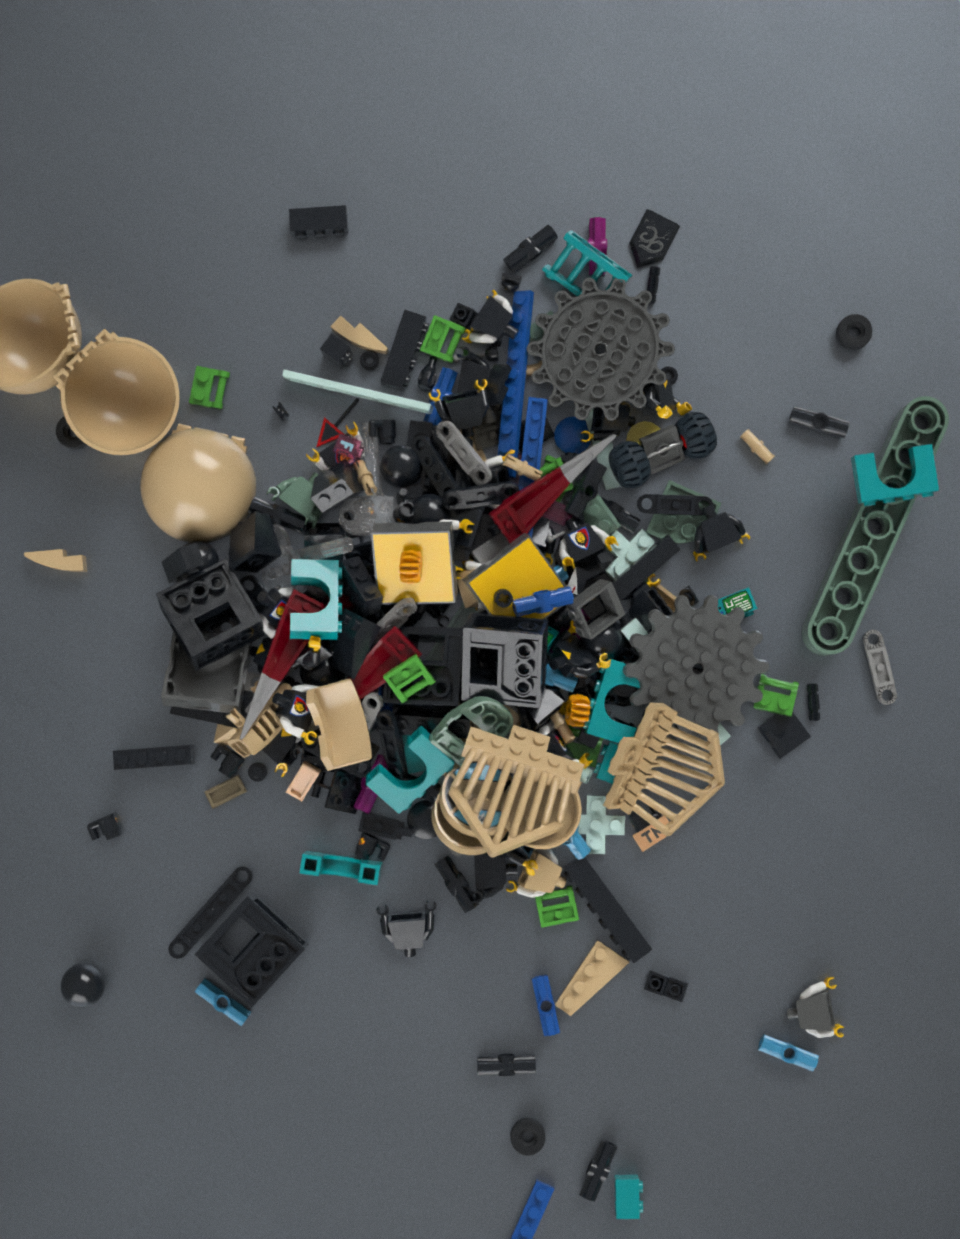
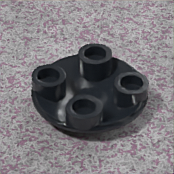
[407,800,437,839]

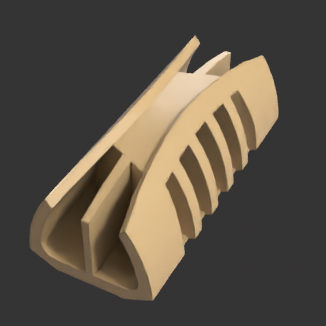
[226,680,292,758]

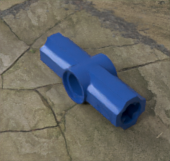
[423,367,458,426]
[512,586,574,617]
[531,975,560,1036]

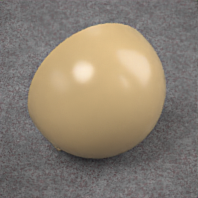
[0,279,82,395]
[53,328,180,455]
[140,424,256,543]

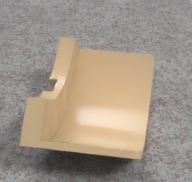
[306,679,372,771]

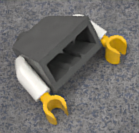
[787,977,844,1038]

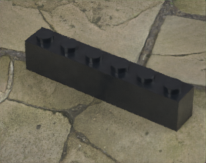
[563,857,652,963]

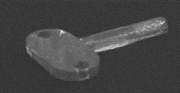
[338,422,410,536]
[261,524,353,592]

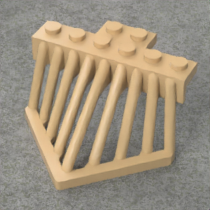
[603,703,725,836]
[448,725,584,858]

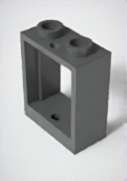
[566,579,625,640]

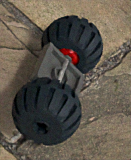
[608,412,717,489]

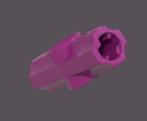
[588,217,607,277]
[354,754,388,814]

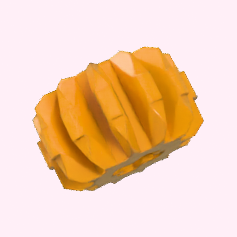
[399,550,422,584]
[564,694,591,727]

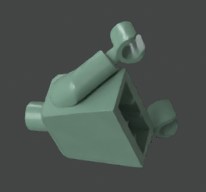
[266,472,323,529]

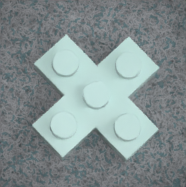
[605,529,656,583]
[578,795,625,854]

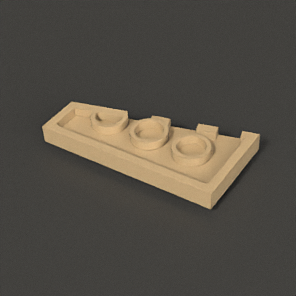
[555,940,630,1016]

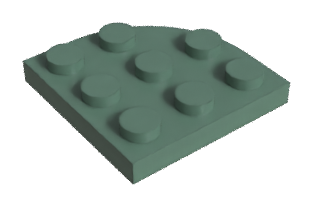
[646,480,722,544]

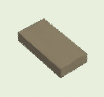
[204,774,247,809]

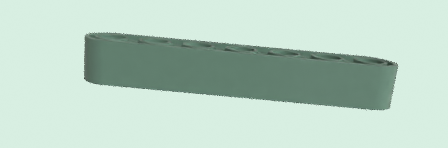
[801,396,949,655]

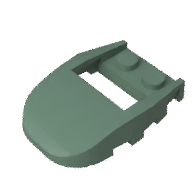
[429,696,513,767]

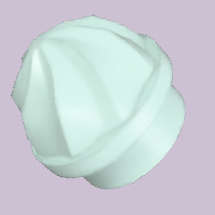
[580,766,593,784]

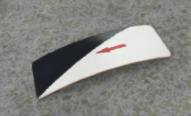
[567,567,589,595]

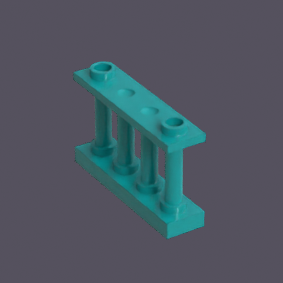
[542,230,632,296]

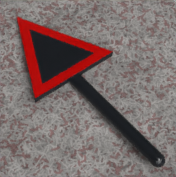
[316,398,359,448]

